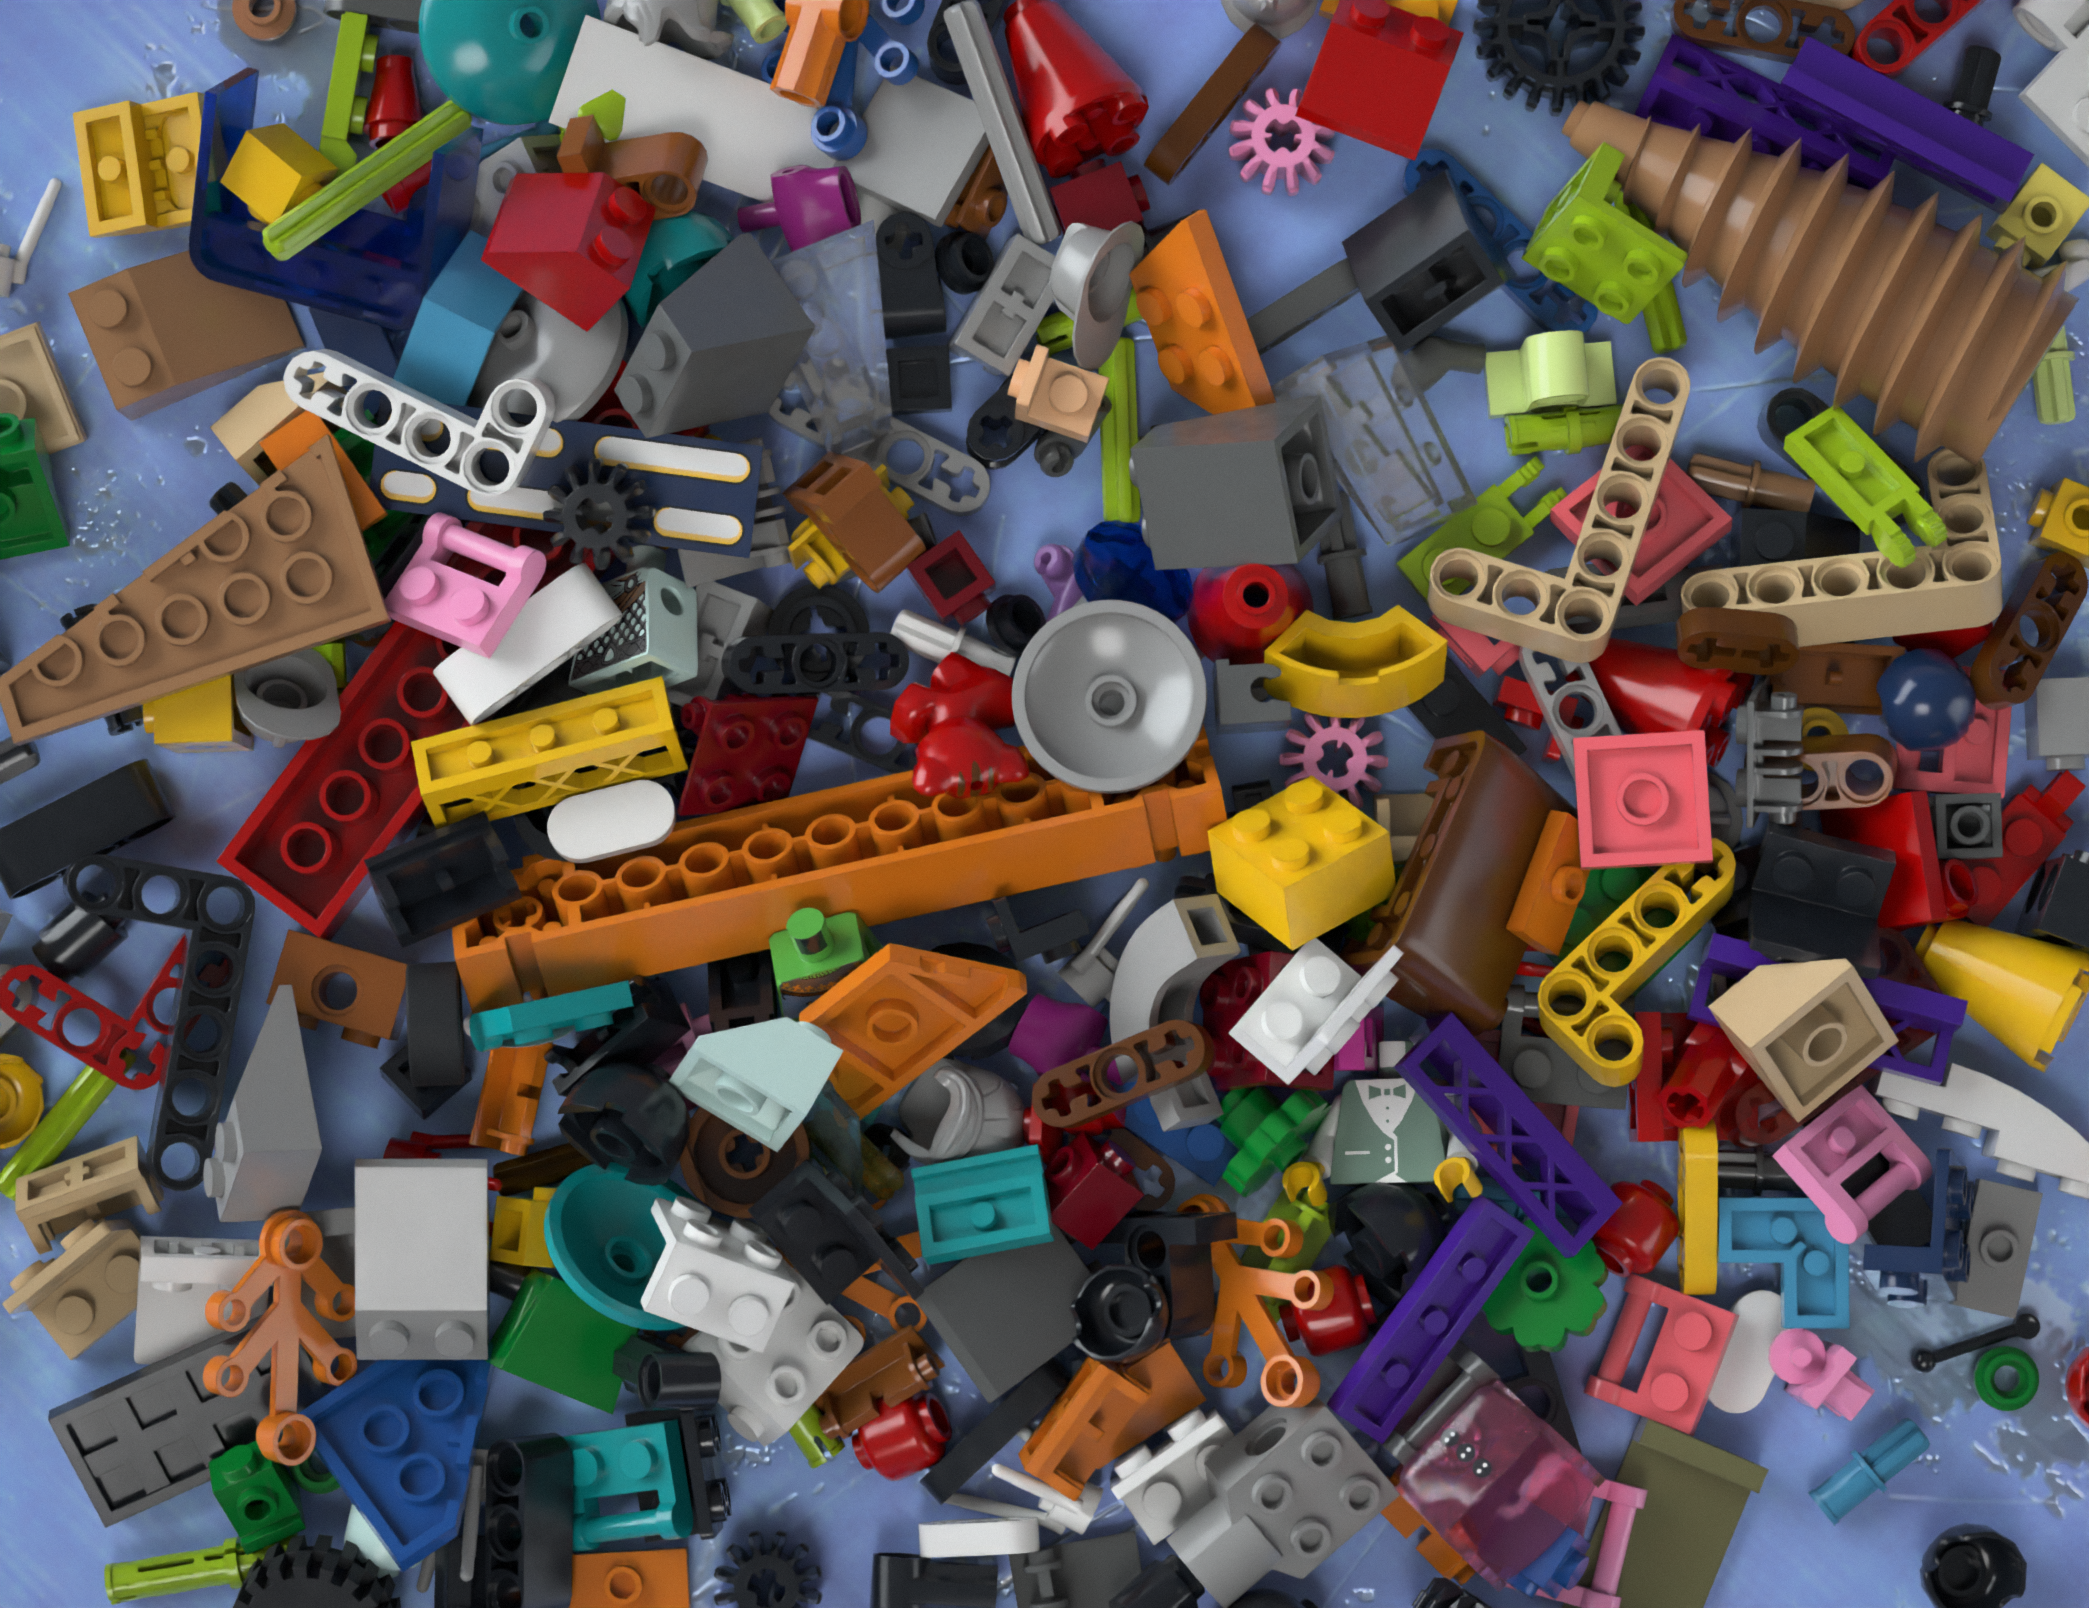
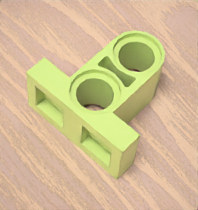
[1483,330,1617,419]

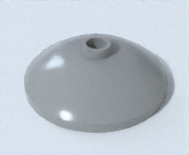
[467,290,628,423]
[1012,600,1207,794]

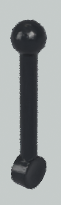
[1911,1313,2040,1374]

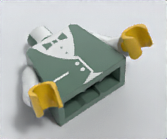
[1282,1041,1483,1206]

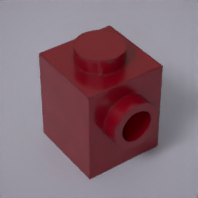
[1049,159,1151,235]
[906,530,996,626]
[1044,1131,1144,1250]

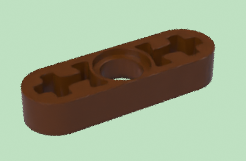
[1670,0,1855,64]
[1143,23,1282,186]
[1970,552,2088,710]
[1032,1019,1214,1128]

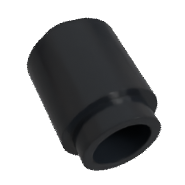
[32,890,128,984]
[1109,1555,1205,1608]

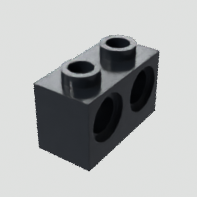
[2014,850,2089,953]

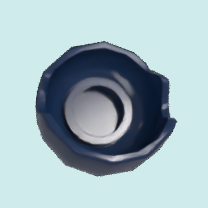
[1876,648,1976,752]

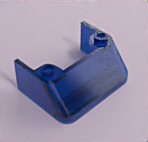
[189,67,484,330]

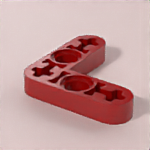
[0,931,228,1090]

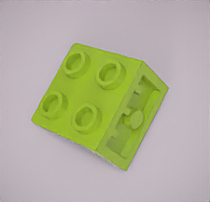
[1521,142,1688,324]

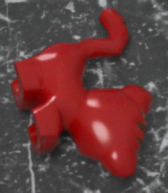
[890,652,1030,799]

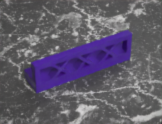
[1634,33,1894,190]
[1776,36,2035,214]
[1686,933,1968,1086]
[1394,1012,1623,1258]
[1326,1194,1535,1444]

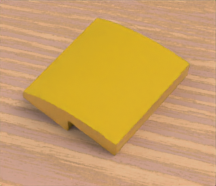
[73,92,226,238]

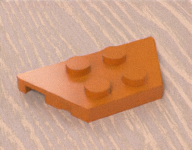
[1129,209,1276,415]
[799,943,1027,1126]

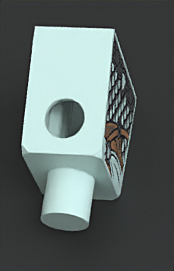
[568,545,698,695]

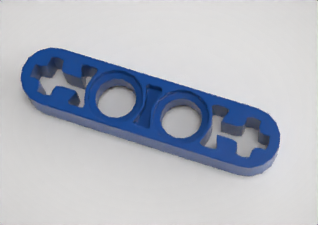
[1402,149,1599,335]

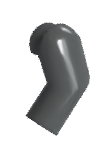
[1393,336,1486,398]
[1034,395,1112,477]

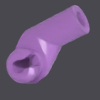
[1034,543,1092,623]

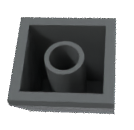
[614,233,815,438]
[1129,395,1343,570]
[915,1223,1103,1404]

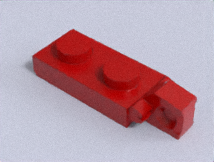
[1960,769,2086,927]

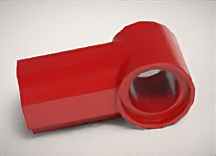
[1657,1021,1749,1129]

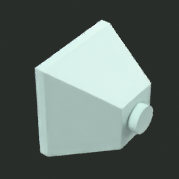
[669,1017,844,1152]

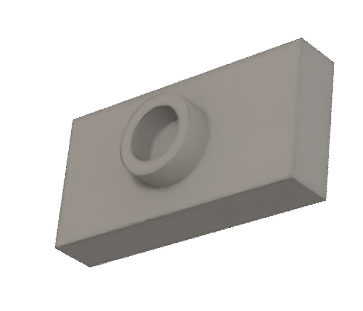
[1949,1179,2043,1319]

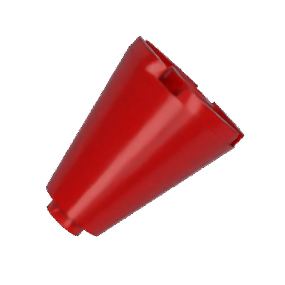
[1187,563,1314,665]

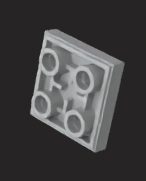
[833,65,989,228]

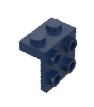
[1863,1148,1975,1309]

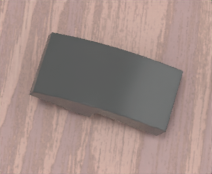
[1928,793,2003,861]

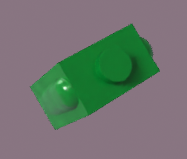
[484,1267,640,1415]

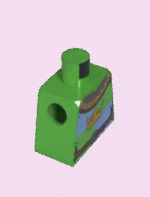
[769,908,883,1022]

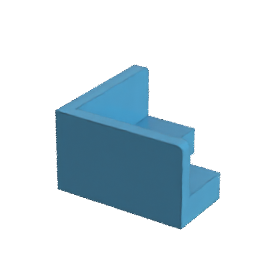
[393,230,524,406]
[1717,1196,1850,1329]

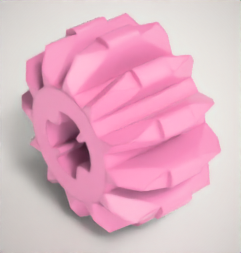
[1229,88,1335,196]
[1279,713,1388,809]

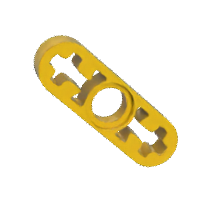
[1677,1119,1718,1295]

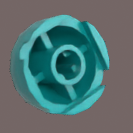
[623,210,735,328]

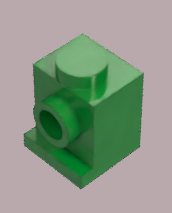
[208,1441,306,1555]

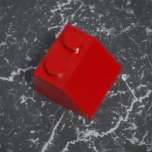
[1295,0,1464,161]
[481,172,657,332]

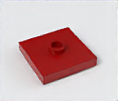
[1819,790,1948,930]

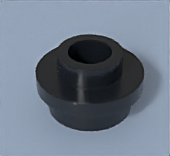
[935,231,994,295]
[986,594,1046,657]

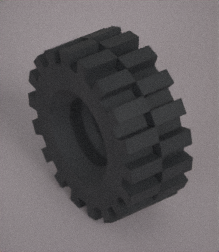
[233,1534,401,1608]

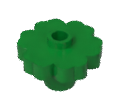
[1216,1085,1332,1198]
[1481,1219,1609,1352]

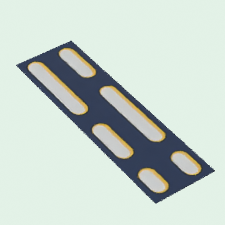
[370,395,763,558]

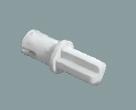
[890,609,1017,676]

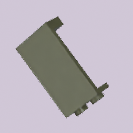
[1562,1416,1769,1608]

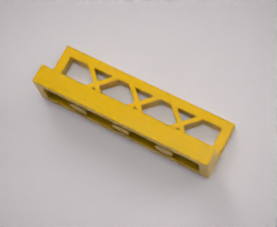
[411,676,688,830]

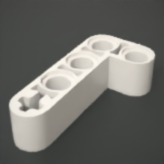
[283,349,556,497]

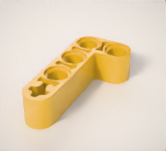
[1538,838,1736,1087]

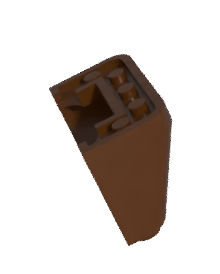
[1338,730,1578,1037]

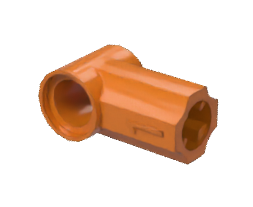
[770,0,869,109]

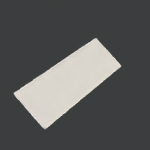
[548,15,906,253]

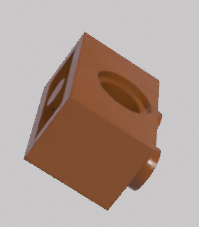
[266,929,408,1049]

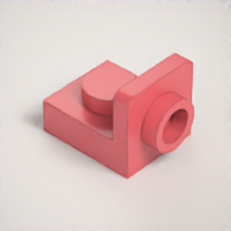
[1426,614,1520,679]

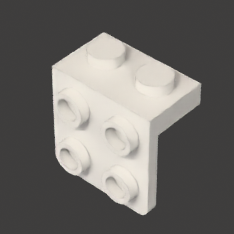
[640,1196,795,1353]
[680,1259,864,1447]

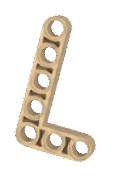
[1427,357,1690,663]
[1681,448,2003,647]

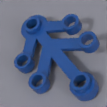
[761,0,925,161]

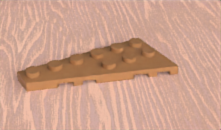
[0,434,391,746]

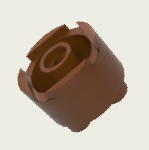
[680,1107,813,1218]

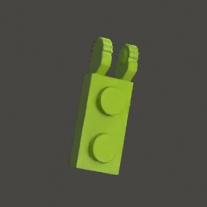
[318,11,380,181]
[1783,406,1948,568]
[1395,456,1568,608]

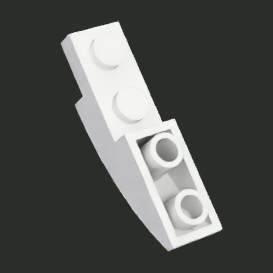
[1867,1063,2089,1200]

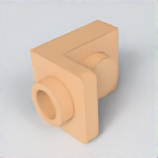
[1007,344,1109,443]

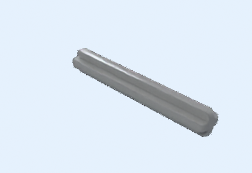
[944,0,1061,245]

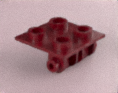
[677,693,819,816]

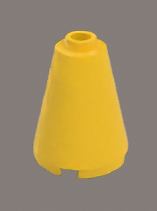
[1912,919,2089,1073]

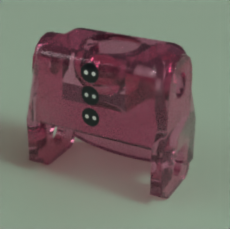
[1394,1380,1605,1592]

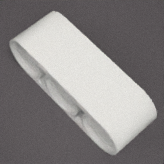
[433,563,623,725]

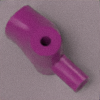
[737,165,861,253]
[1008,993,1125,1086]

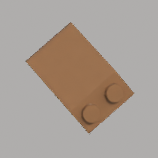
[68,231,306,421]

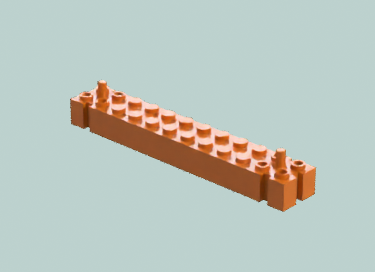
[452,724,1227,1014]

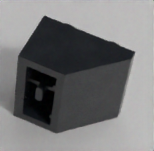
[1342,169,1518,354]

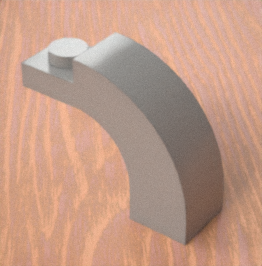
[1110,894,1241,1132]

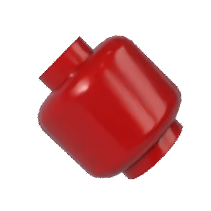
[1591,1179,1680,1277]
[1278,1264,1378,1357]
[852,1391,952,1481]

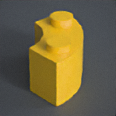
[1263,605,1448,718]

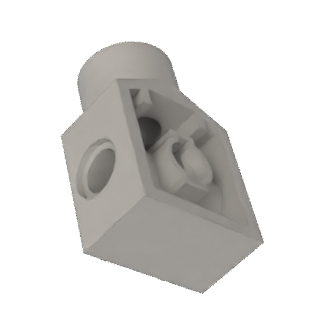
[1166,1383,1401,1608]

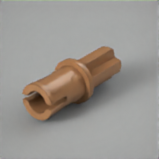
[1686,453,1815,512]

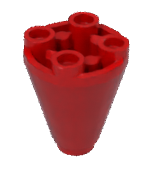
[1003,0,1149,178]
[1565,637,1755,768]

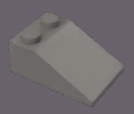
[203,985,322,1222]
[355,1159,490,1360]

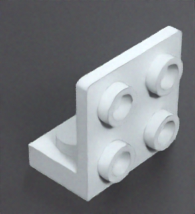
[1228,938,1404,1085]
[134,1236,273,1365]
[1110,1406,1235,1545]

